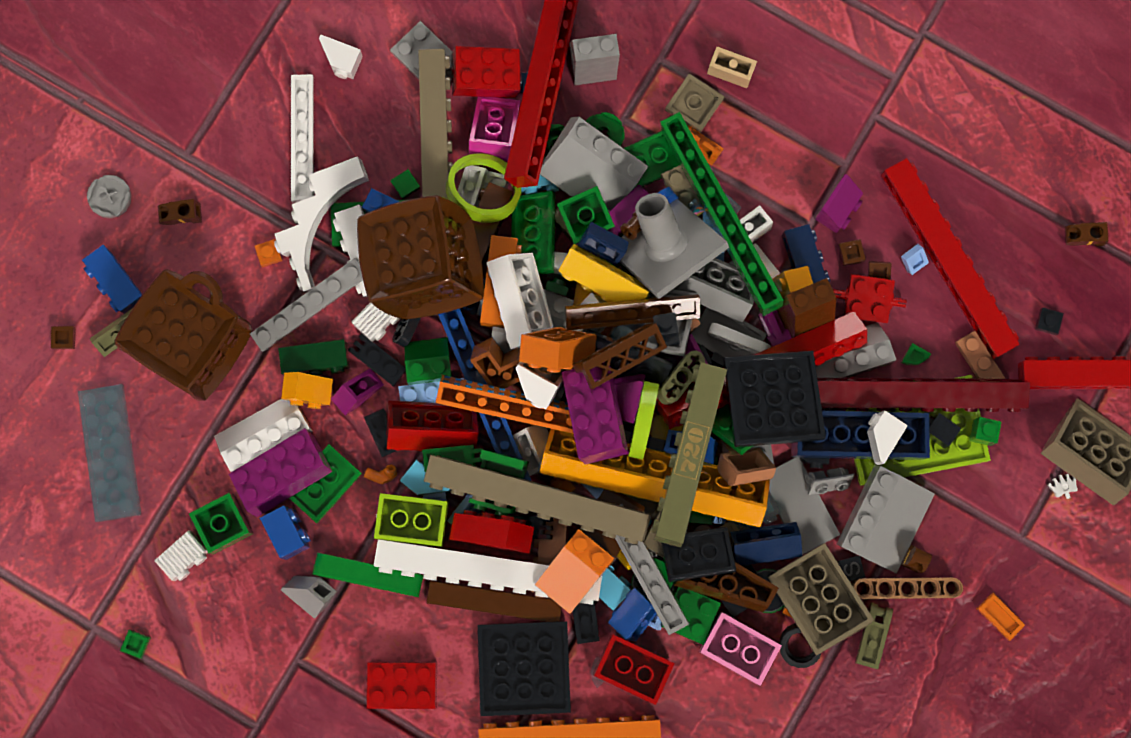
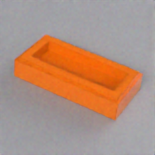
[976,593,1025,641]

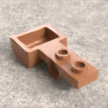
[710,432,776,486]

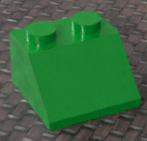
[557,186,615,244]
[404,337,452,385]

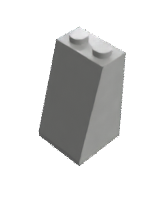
[569,34,620,85]

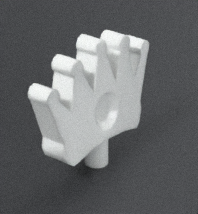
[1047,474,1077,499]

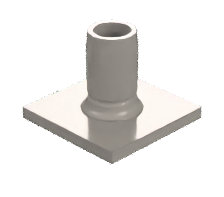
[619,193,729,299]

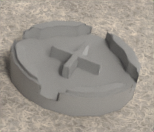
[87,175,132,218]

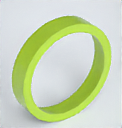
[446,153,521,223]
[628,381,659,460]

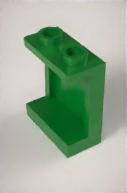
[469,450,529,516]

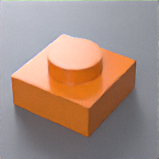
[255,239,283,267]

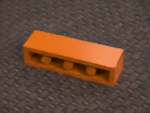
[480,235,522,328]

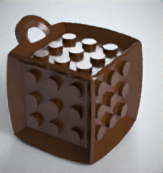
[357,195,484,319]
[114,269,252,401]

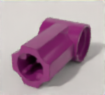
[758,310,792,347]

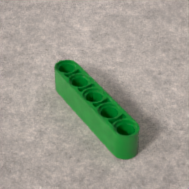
[312,553,424,598]

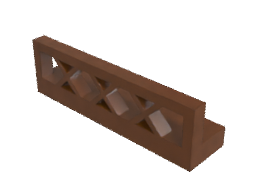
[572,323,667,389]

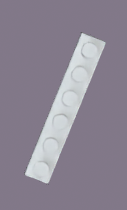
[291,75,314,203]

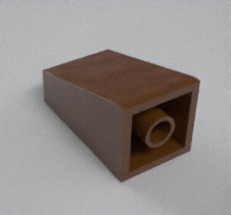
[777,278,837,338]

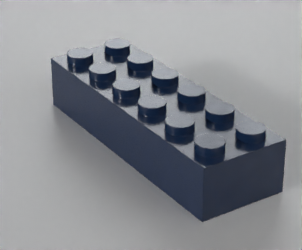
[791,411,930,460]

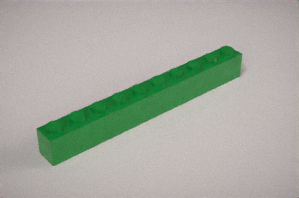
[660,112,784,316]

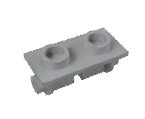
[805,467,854,495]

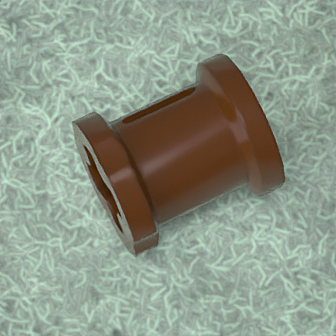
[620,211,641,240]

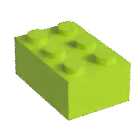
[374,493,449,548]

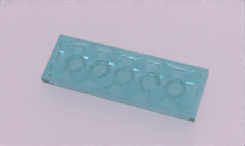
[78,384,141,522]

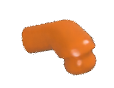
[364,465,397,485]

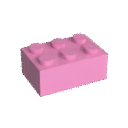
[698,612,782,686]

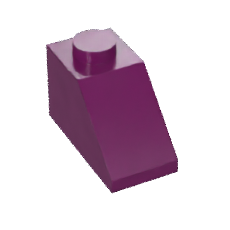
[331,368,384,415]

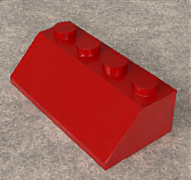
[386,401,478,451]

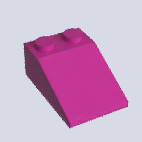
[469,97,520,162]

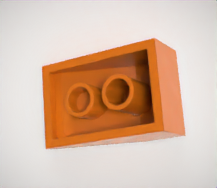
[535,529,614,614]

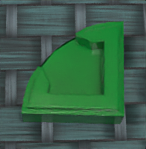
[901,343,931,366]

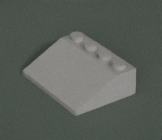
[540,117,648,212]
[836,465,935,574]

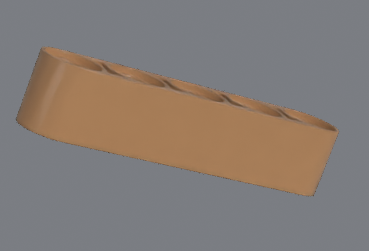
[851,578,963,599]

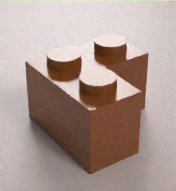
[470,337,520,389]

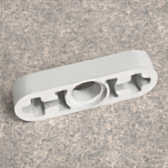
[707,323,771,354]

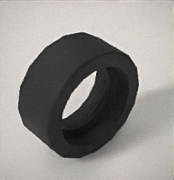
[780,623,822,668]

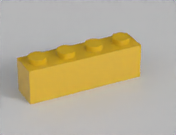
[558,244,649,302]

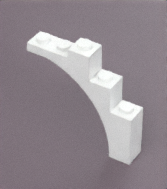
[274,156,369,293]

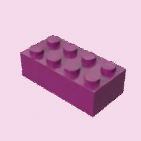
[562,362,629,465]
[229,428,333,518]

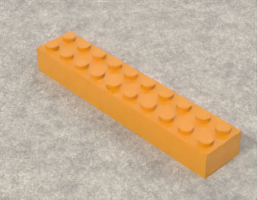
[539,429,770,527]

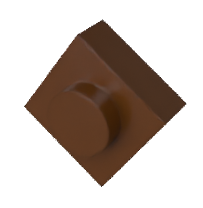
[838,239,866,266]
[868,261,892,279]
[51,326,76,349]

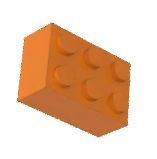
[519,327,597,373]

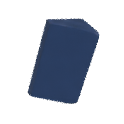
[577,222,629,266]

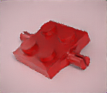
[833,274,907,323]

